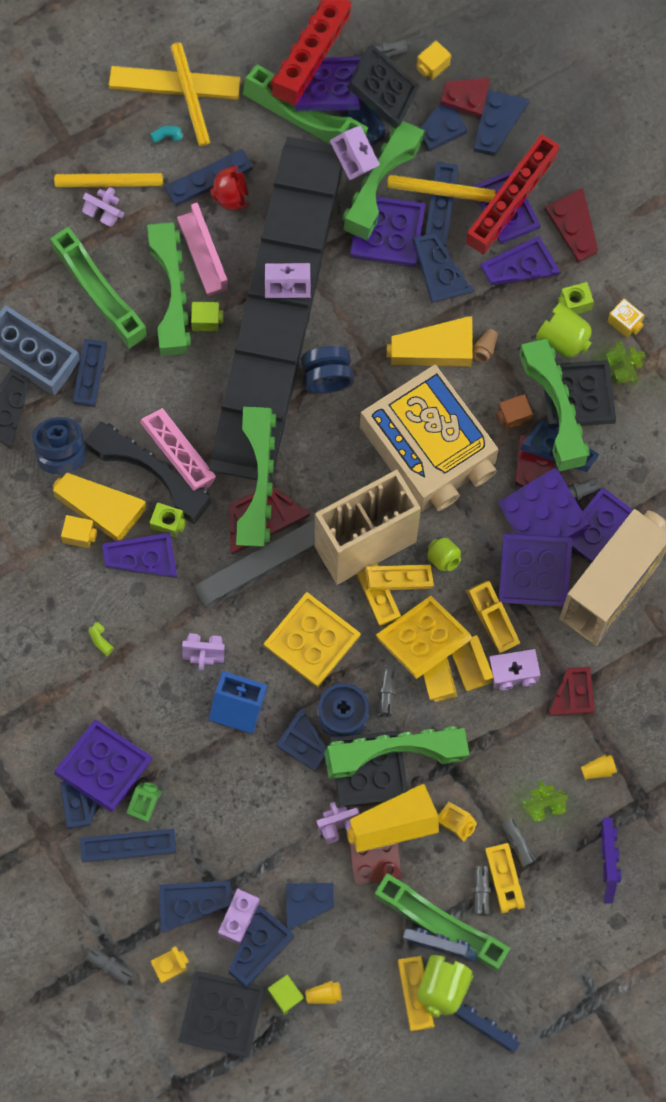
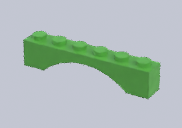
[243,64,368,145]
[342,121,425,241]
[147,222,191,356]
[50,226,147,348]
[520,339,590,471]
[236,407,276,547]
[324,726,470,779]
[374,873,511,973]

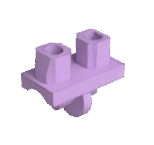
[82,187,125,227]
[182,633,225,671]
[317,802,359,844]

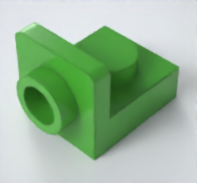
[127,782,162,822]

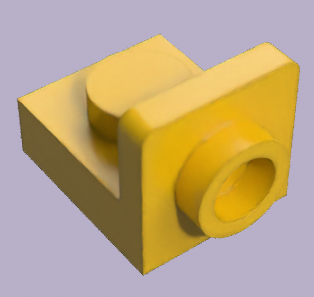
[438,801,477,842]
[151,946,189,984]

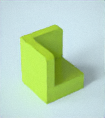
[268,975,303,1015]

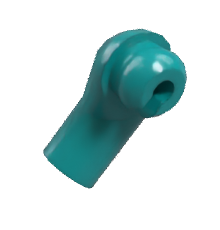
[149,125,183,143]

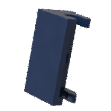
[343,100,385,146]

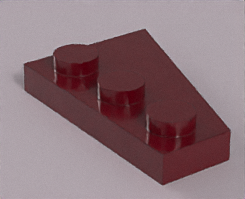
[545,188,598,263]

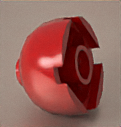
[211,166,249,211]

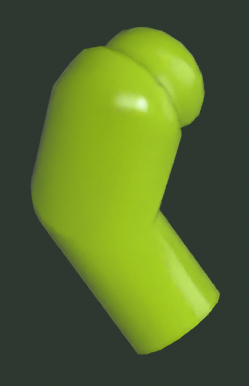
[88,622,114,656]

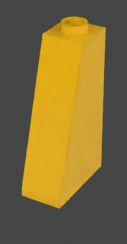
[387,317,472,367]
[53,473,147,541]
[347,784,439,852]

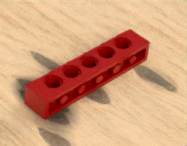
[271,0,352,106]
[466,134,560,255]

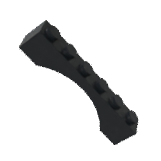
[84,421,211,525]

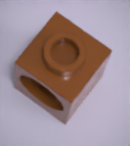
[496,394,533,430]

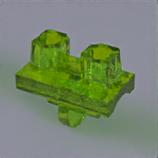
[606,340,646,384]
[522,780,568,822]

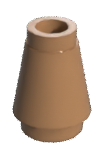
[472,329,498,363]

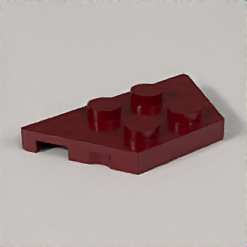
[230,487,310,555]

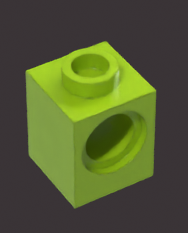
[558,282,594,314]
[191,302,224,331]
[150,503,186,538]

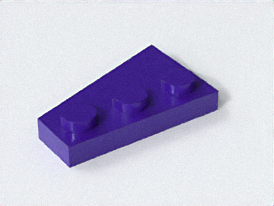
[480,236,560,285]
[102,533,177,578]
[601,818,621,903]

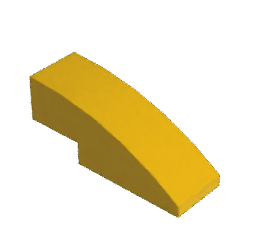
[465,581,520,653]

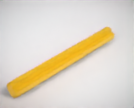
[171,43,210,146]
[54,173,163,187]
[387,175,496,203]

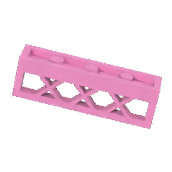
[177,203,228,297]
[140,408,216,491]

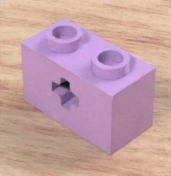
[330,126,380,180]
[265,263,310,298]
[488,649,541,691]
[218,889,260,946]

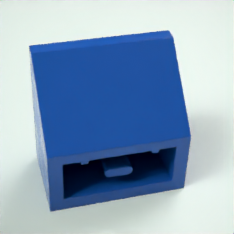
[209,671,267,735]

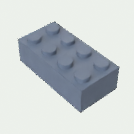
[0,305,80,396]

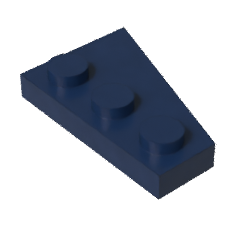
[473,90,530,156]
[413,233,474,303]
[520,420,599,472]
[159,881,232,934]
[228,905,294,989]

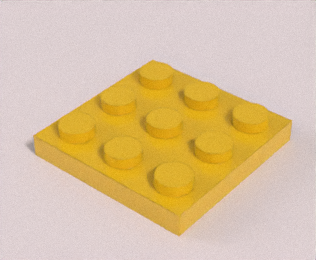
[263,592,361,688]
[376,596,472,679]

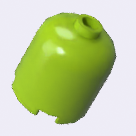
[536,302,592,358]
[417,955,474,1017]

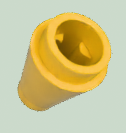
[581,755,617,780]
[306,981,342,1004]

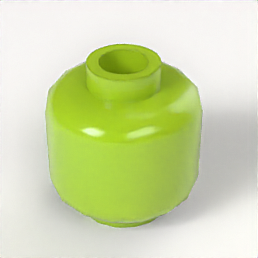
[427,538,461,571]

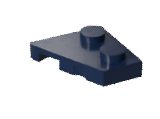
[420,105,467,152]
[276,709,326,772]
[60,781,98,830]
[286,883,334,931]

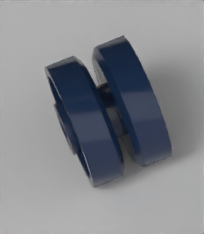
[301,346,354,394]
[32,417,86,474]
[318,683,369,737]

